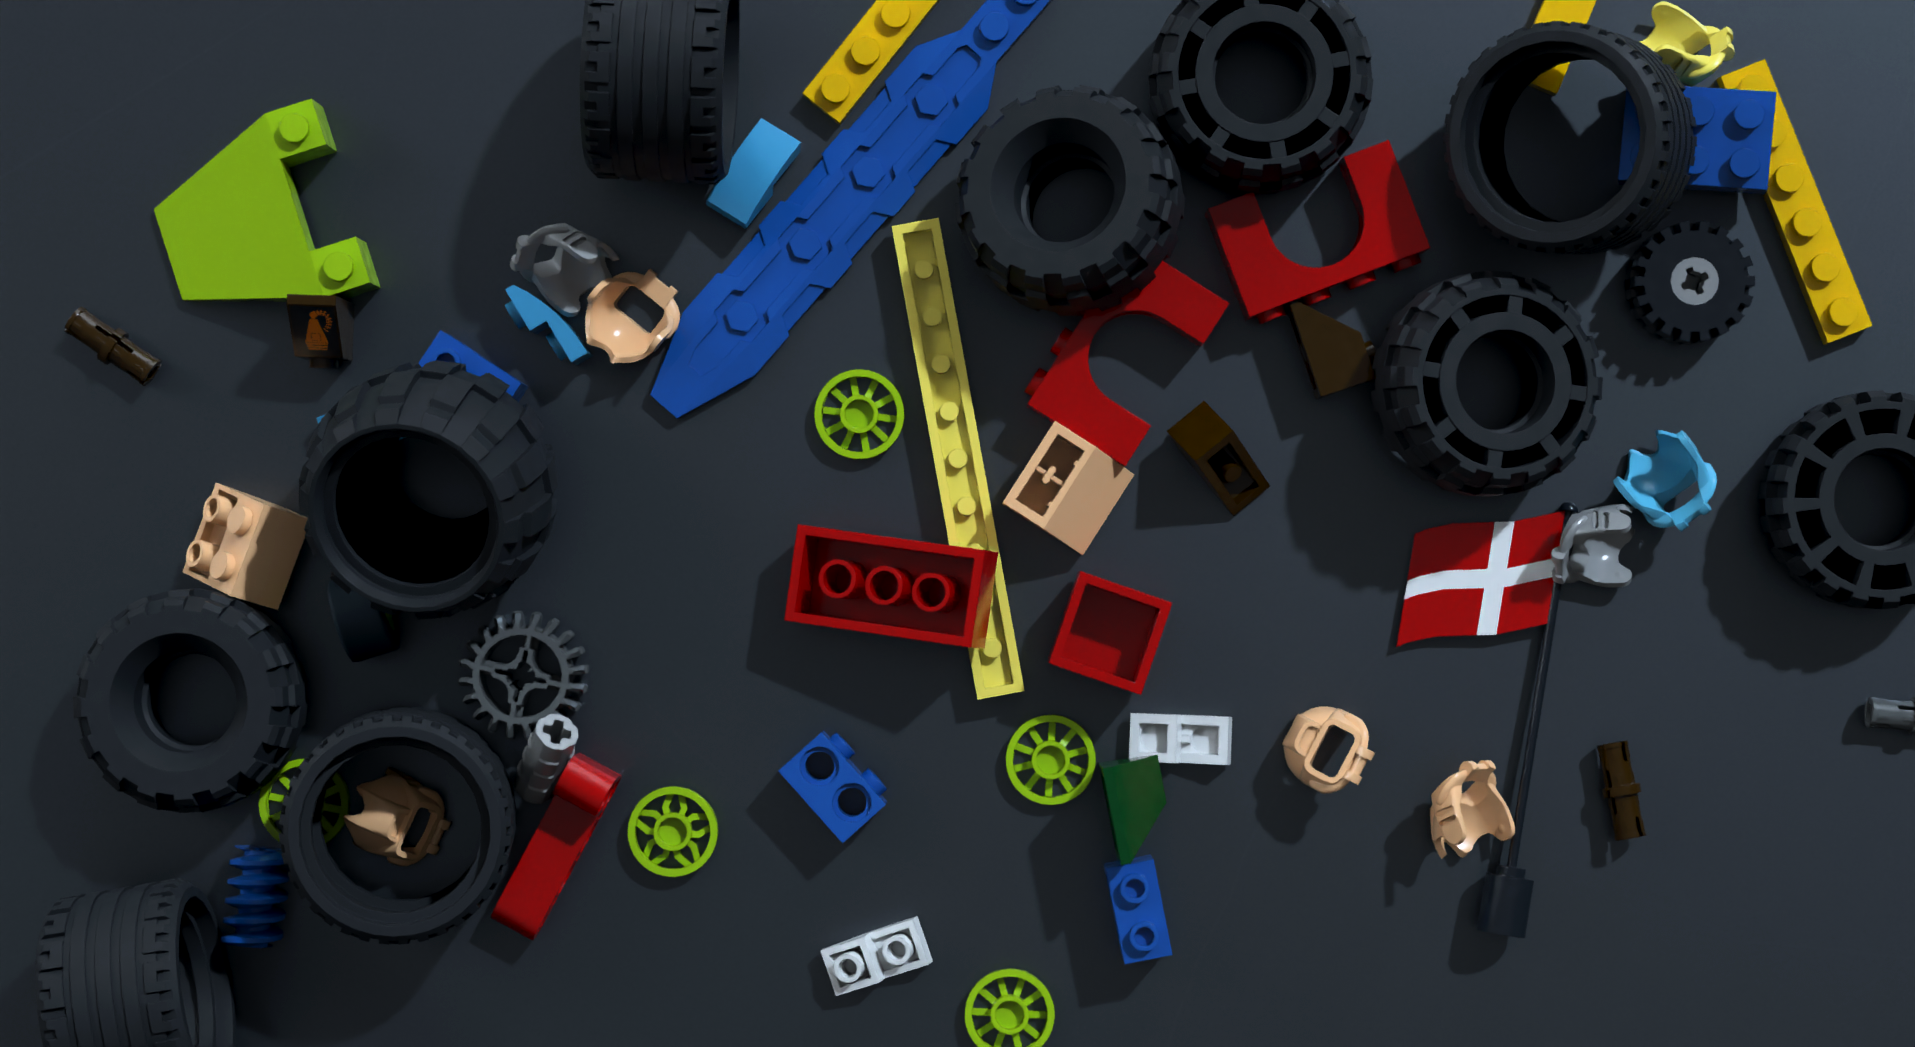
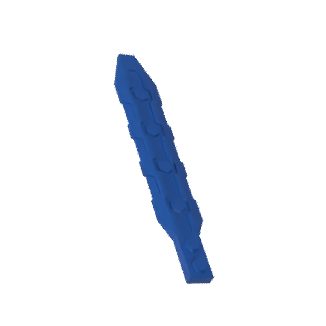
[650,0,1052,419]

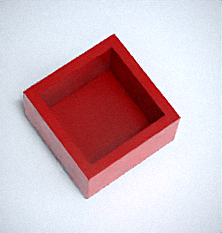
[1047,571,1172,695]

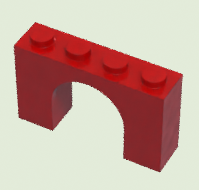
[1205,140,1430,324]
[1024,260,1229,467]

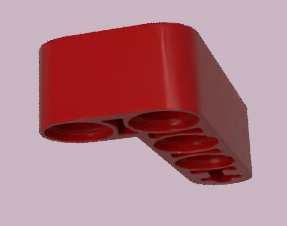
[490,752,622,941]

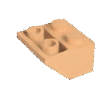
[1002,421,1135,556]
[182,483,308,610]

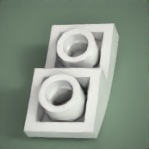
[821,916,933,996]

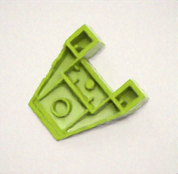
[154,98,381,302]

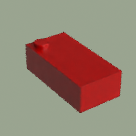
[784,524,998,649]

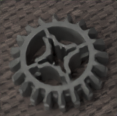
[458,611,589,741]

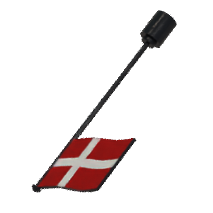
[1396,502,1578,938]

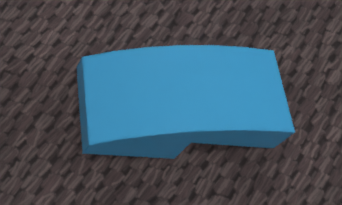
[706,118,801,229]
[505,285,593,366]

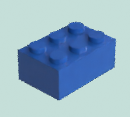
[1618,86,1776,195]

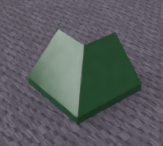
[1098,755,1167,865]

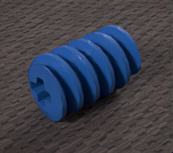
[220,845,290,948]

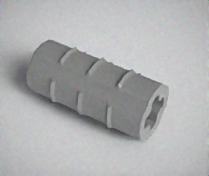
[514,714,578,804]

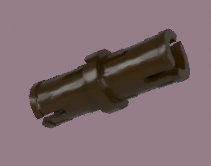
[64,306,162,386]
[1597,740,1646,841]

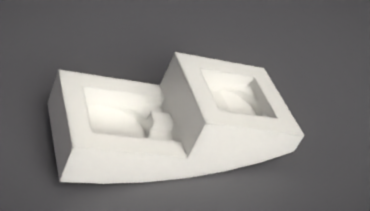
[1129,713,1232,765]

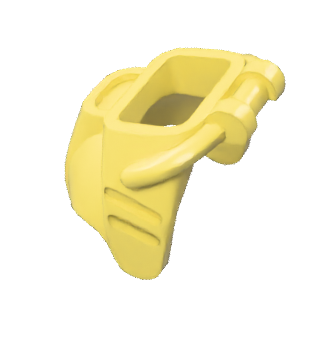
[1639,1,1735,87]

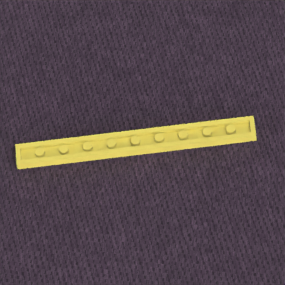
[891,218,1025,700]

